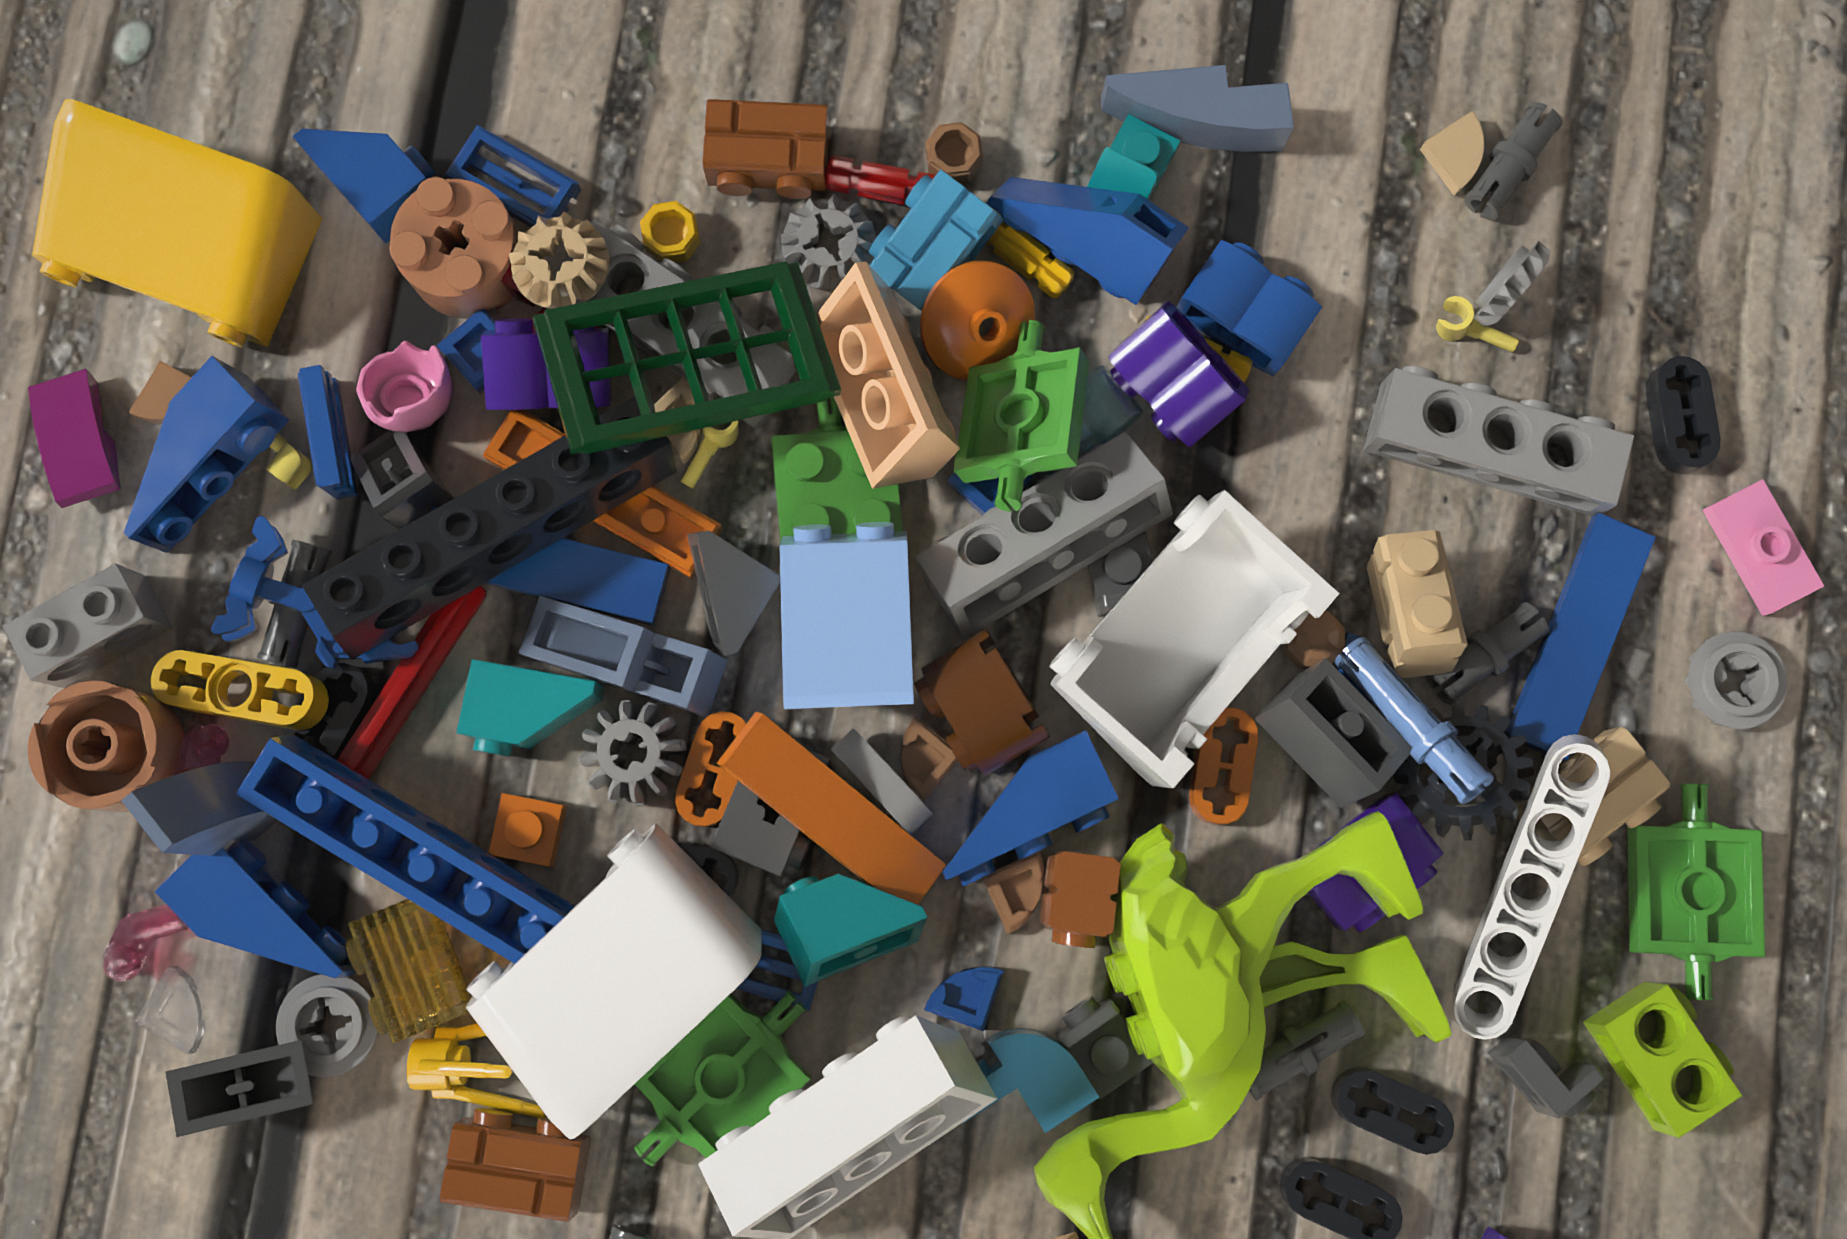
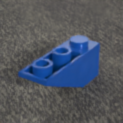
[986,177,1189,305]
[123,356,290,553]
[942,730,1119,886]
[154,839,361,979]

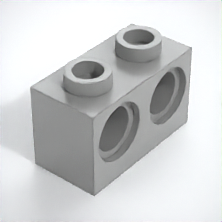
[2,563,173,688]

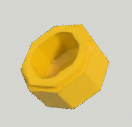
[640,201,701,263]

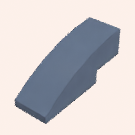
[1100,65,1294,152]
[518,596,728,717]
[121,761,279,856]

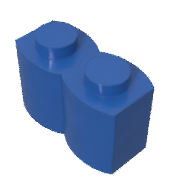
[1176,240,1322,377]

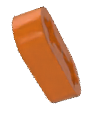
[1189,708,1258,825]
[675,711,747,828]

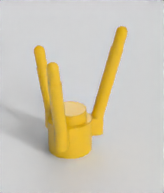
[407,1023,546,1118]

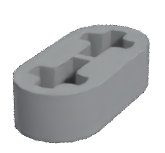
[830,728,933,835]

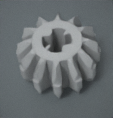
[579,700,687,806]

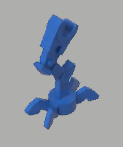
[211,516,419,669]

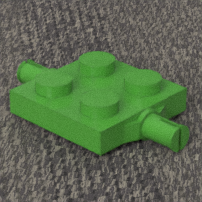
[954,320,1090,512]
[771,396,903,543]
[1627,784,1765,1000]
[634,991,812,1166]

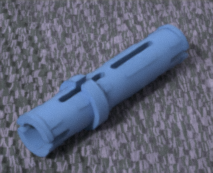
[1335,637,1494,804]

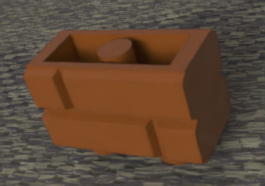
[702,99,830,199]
[1039,851,1121,949]
[439,1108,591,1222]

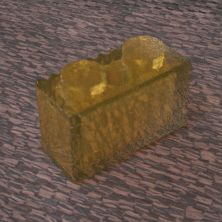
[346,899,472,1044]

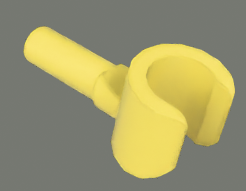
[1436,296,1519,353]
[680,420,739,489]
[266,432,313,490]

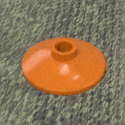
[920,260,1035,381]

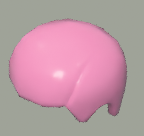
[356,341,453,433]

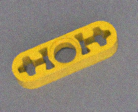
[151,650,329,730]

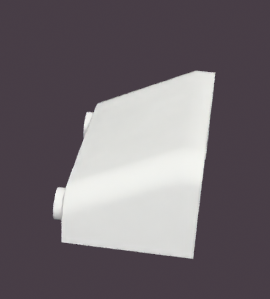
[1049,490,1340,788]
[466,823,762,1139]

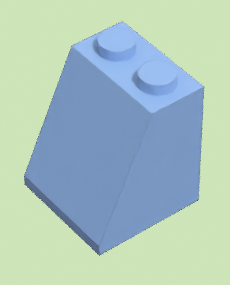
[780,522,914,709]

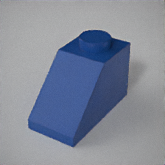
[293,129,436,244]

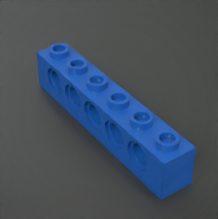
[236,734,575,964]

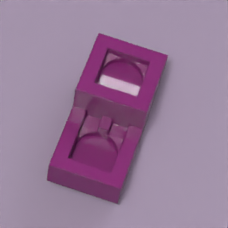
[28,369,121,508]

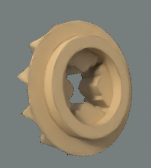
[509,211,610,309]

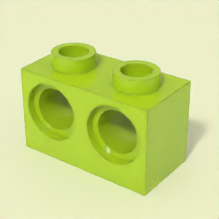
[1583,981,1742,1138]

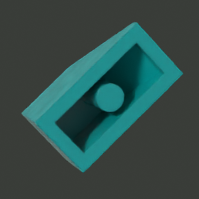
[456,659,605,757]
[774,874,928,987]

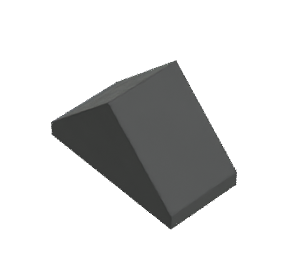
[350,430,454,529]
[687,530,780,656]
[165,1040,313,1137]

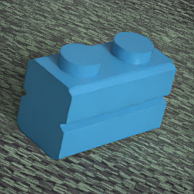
[869,169,1004,311]

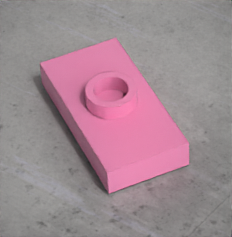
[1702,479,1824,616]

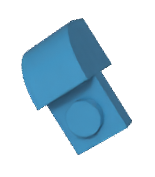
[962,1028,1099,1133]

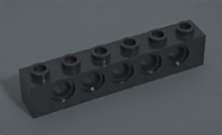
[302,396,677,660]

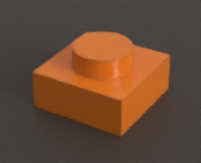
[488,793,567,867]

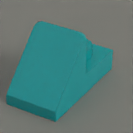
[1087,114,1181,201]

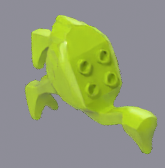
[1033,811,1452,1239]

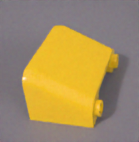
[32,99,323,348]

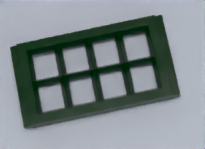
[533,261,841,455]

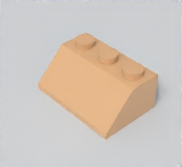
[816,261,960,489]

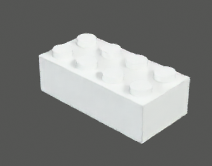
[698,1015,997,1239]

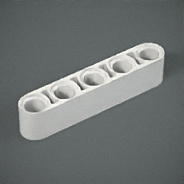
[1454,734,1610,1040]

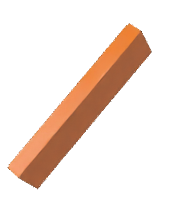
[482,410,723,580]
[717,712,946,905]

